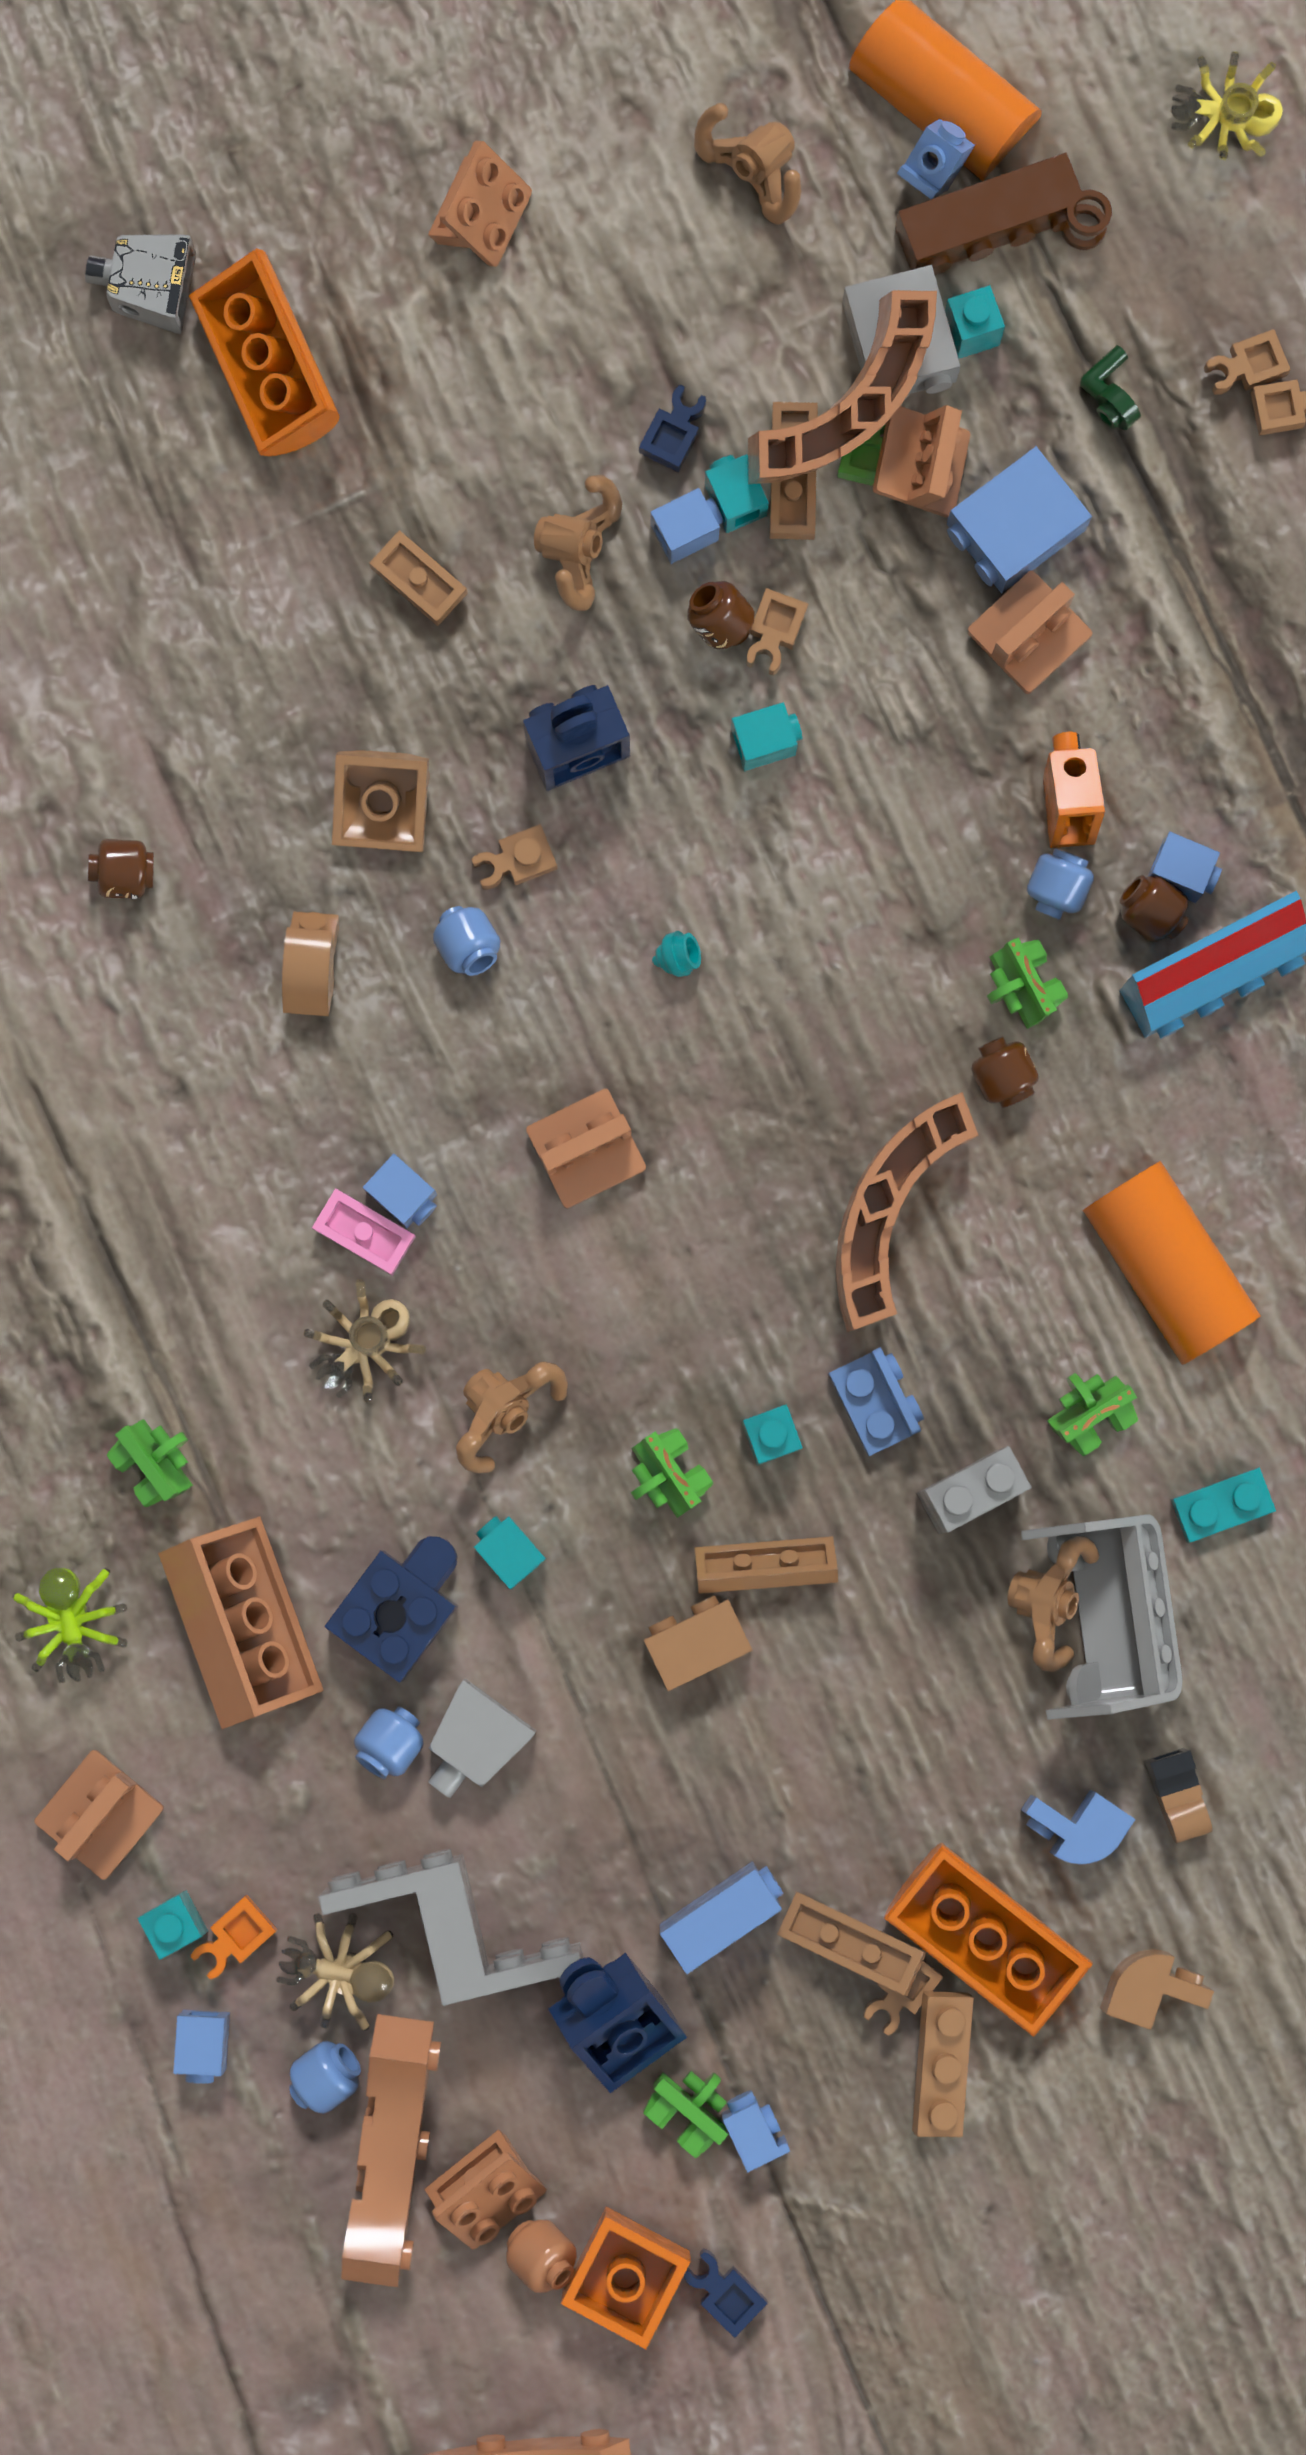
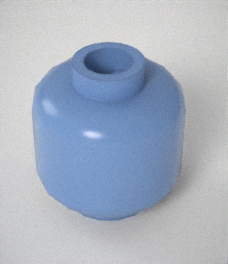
[1027,848,1094,919]
[433,906,500,976]
[354,1707,424,1779]
[289,2041,361,2114]

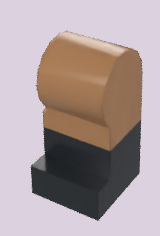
[1144,1748,1212,1844]

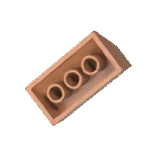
[158,1517,324,1729]

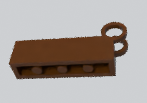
[895,152,1112,275]

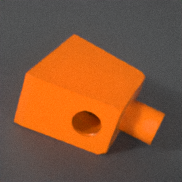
[1043,732,1105,848]

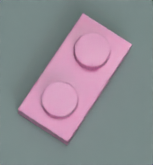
[312,1188,416,1276]

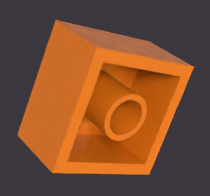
[561,2206,691,2349]

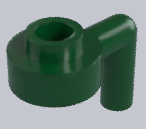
[1080,345,1141,430]

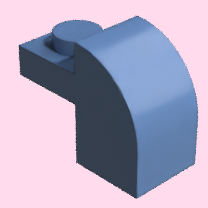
[1021,1790,1136,1864]

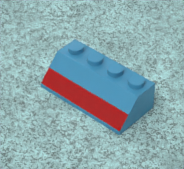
[1119,891,1306,1039]

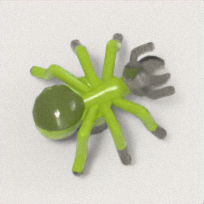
[12,1568,128,1683]

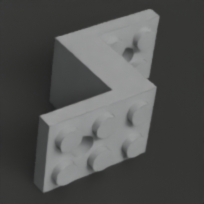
[318,1849,584,2006]

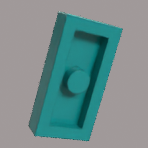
[1170,1467,1276,1543]

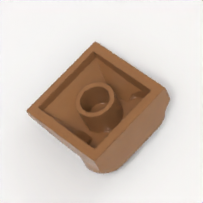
[332,750,430,852]

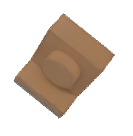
[282,911,339,1016]
[1100,1950,1214,2030]

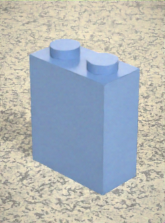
[947,446,1092,594]
[659,1861,784,1974]

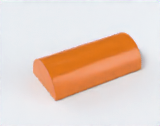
[849,0,1042,181]
[188,248,340,456]
[1083,1161,1261,1365]
[884,1843,1093,2037]

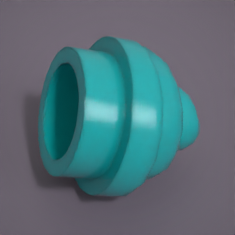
[652,931,701,977]

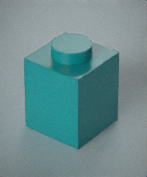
[945,285,1005,359]
[704,454,769,534]
[731,702,803,771]
[741,1404,803,1466]
[474,1516,547,1590]
[137,1890,208,1960]

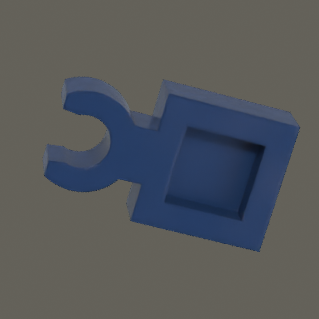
[639,384,706,473]
[683,2248,768,2338]

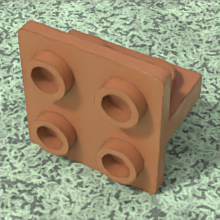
[428,141,532,267]
[873,405,971,518]
[968,570,1092,694]
[526,1089,646,1209]
[35,1750,164,1880]
[424,2129,547,2250]

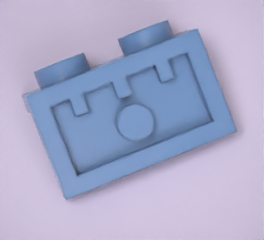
[828,1347,924,1457]

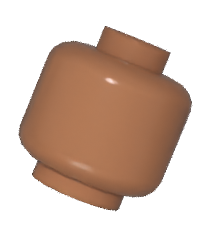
[506,2220,577,2293]

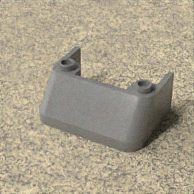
[1021,1514,1182,1720]

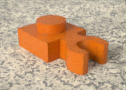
[191,1895,278,1979]

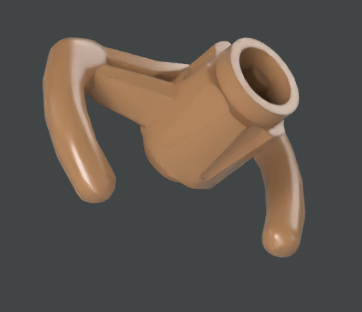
[694,103,801,225]
[534,475,622,611]
[456,1362,568,1473]
[1007,1536,1100,1672]

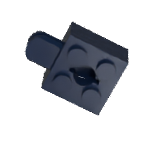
[523,685,630,791]
[324,1536,458,1683]
[548,1953,687,2093]

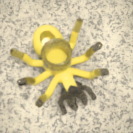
[1171,52,1283,160]

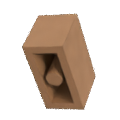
[644,1595,753,1691]

